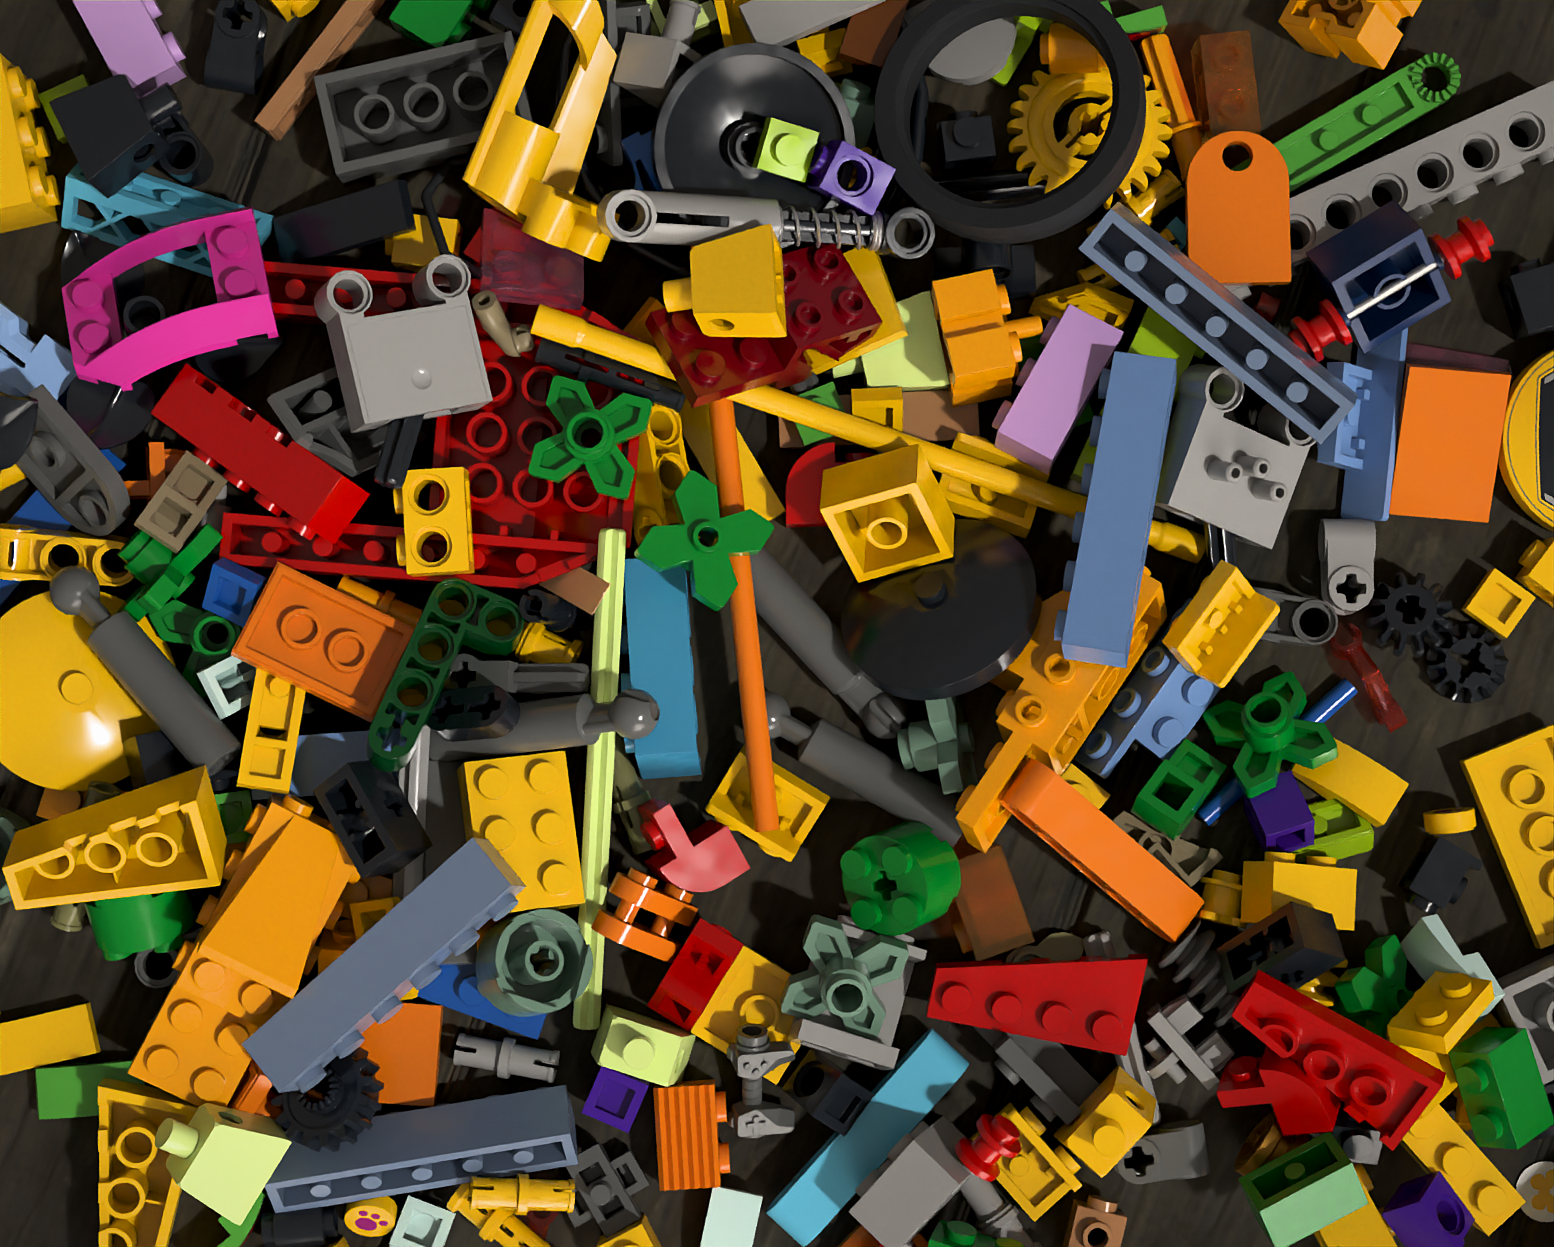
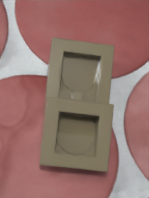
[133,450,228,554]

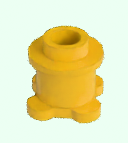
[1194,869,1247,929]

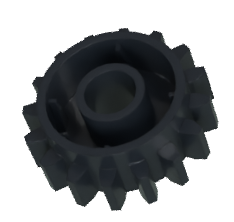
[271,1046,384,1152]

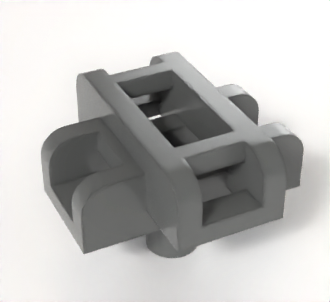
[565,1141,650,1238]

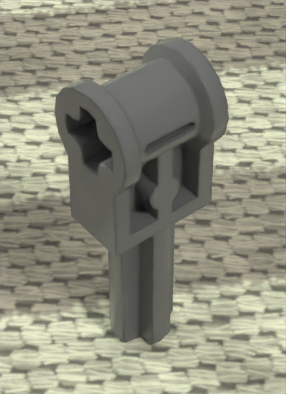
[444,653,591,696]

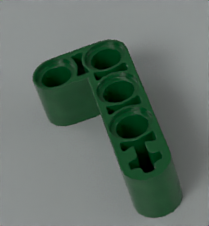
[366,578,524,772]

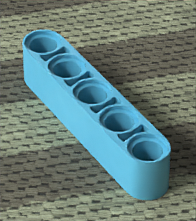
[765,1028,970,1247]

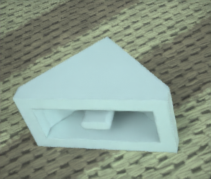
[197,656,256,720]

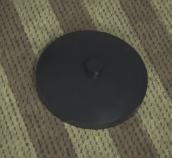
[651,43,855,248]
[841,519,1042,700]

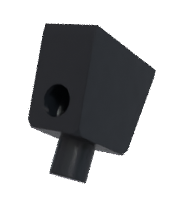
[49,74,183,199]

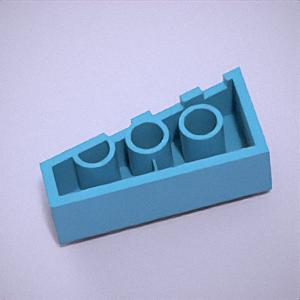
[620,558,702,779]

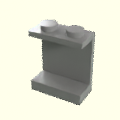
[787,915,927,1071]

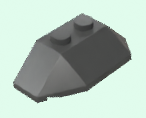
[267,366,432,477]

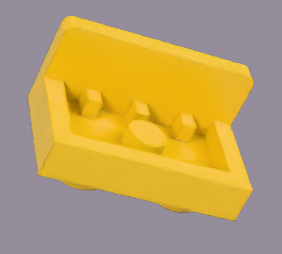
[938,433,1052,539]
[1162,560,1280,688]
[705,744,830,862]
[1386,971,1495,1057]
[970,1102,1082,1222]

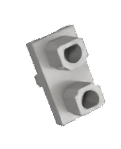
[1143,994,1235,1091]

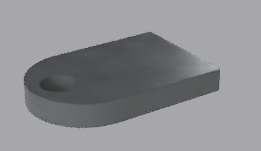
[16,384,131,536]

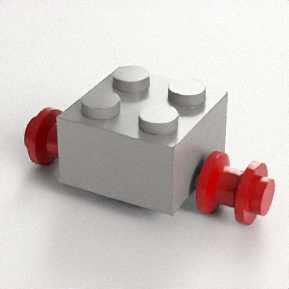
[849,1114,1022,1247]

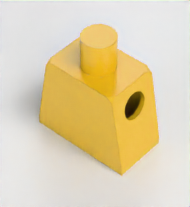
[663,224,787,337]
[1054,1065,1157,1178]

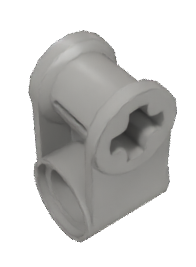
[1318,519,1376,616]

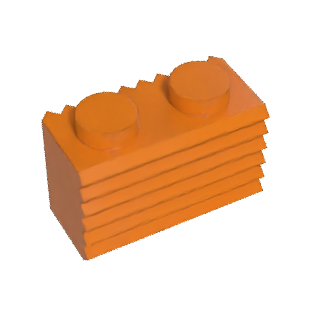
[653,1079,730,1191]

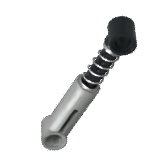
[596,189,935,259]

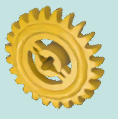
[1007,66,1173,210]

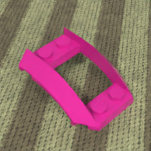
[61,206,279,392]

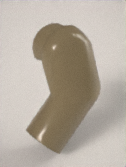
[472,290,535,357]

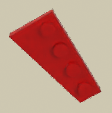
[926,954,1148,1056]
[1231,970,1446,1151]

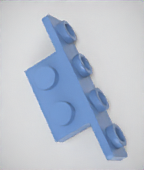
[1317,328,1408,521]
[1075,598,1221,779]

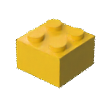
[820,443,955,583]

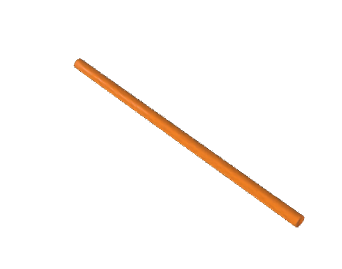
[691,246,780,832]

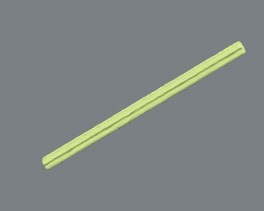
[573,528,626,1030]

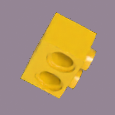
[393,467,475,577]

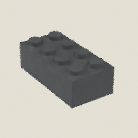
[313,31,535,186]

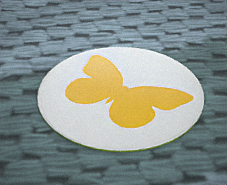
[1516,1161,1554,1222]

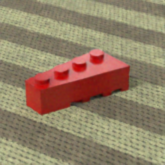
[151,363,370,544]

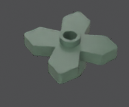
[897,694,978,795]
[780,915,909,1040]

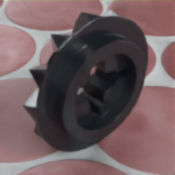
[1426,623,1509,703]

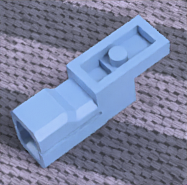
[0,301,77,411]

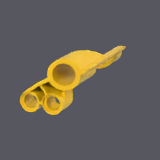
[462,0,620,262]

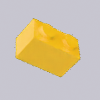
[1240,852,1357,931]

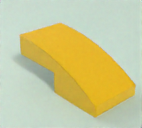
[1288,738,1409,827]

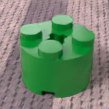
[840,821,961,936]
[84,890,197,961]

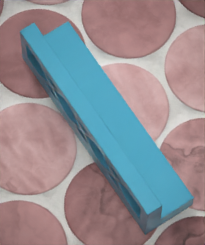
[61,163,274,277]

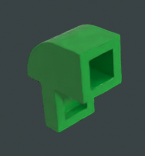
[1131,738,1227,841]

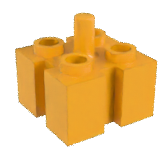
[1278,0,1422,70]
[931,269,1043,408]

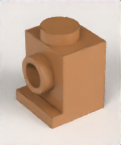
[1062,1195,1127,1247]

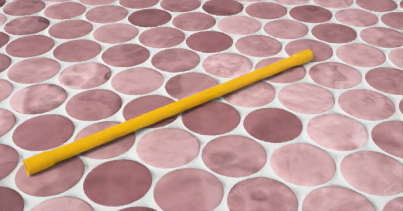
[530,304,1206,564]

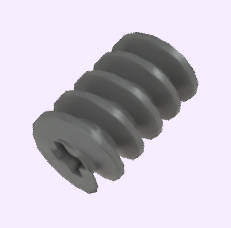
[1158,918,1242,1030]

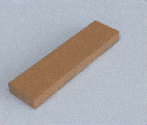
[254,0,388,141]
[778,390,980,450]

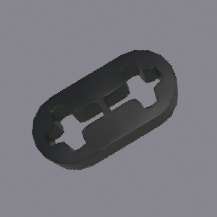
[427,685,520,742]

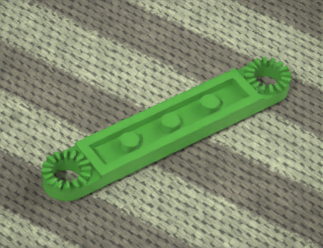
[1230,52,1461,194]

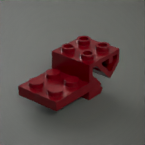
[645,243,883,408]

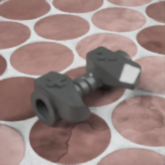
[727,1023,795,1138]

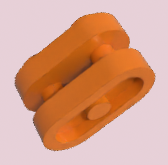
[591,867,699,963]

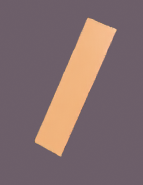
[539,567,610,615]

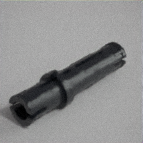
[534,338,686,413]

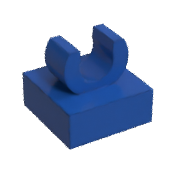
[202,557,268,627]

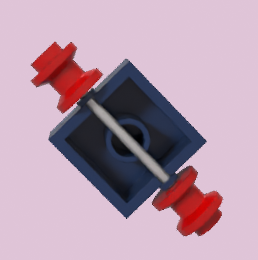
[1287,199,1494,362]

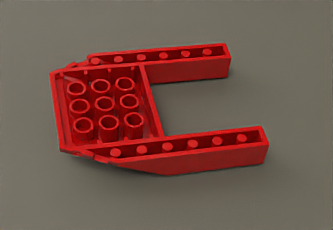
[219,261,645,589]

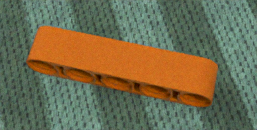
[999,758,1204,944]

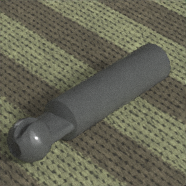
[750,547,912,740]
[50,565,243,777]
[429,688,660,762]
[741,691,963,848]

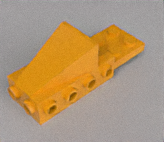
[955,566,1168,854]
[128,793,361,1107]

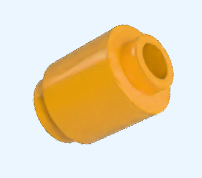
[1040,23,1108,74]

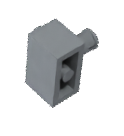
[613,0,702,109]

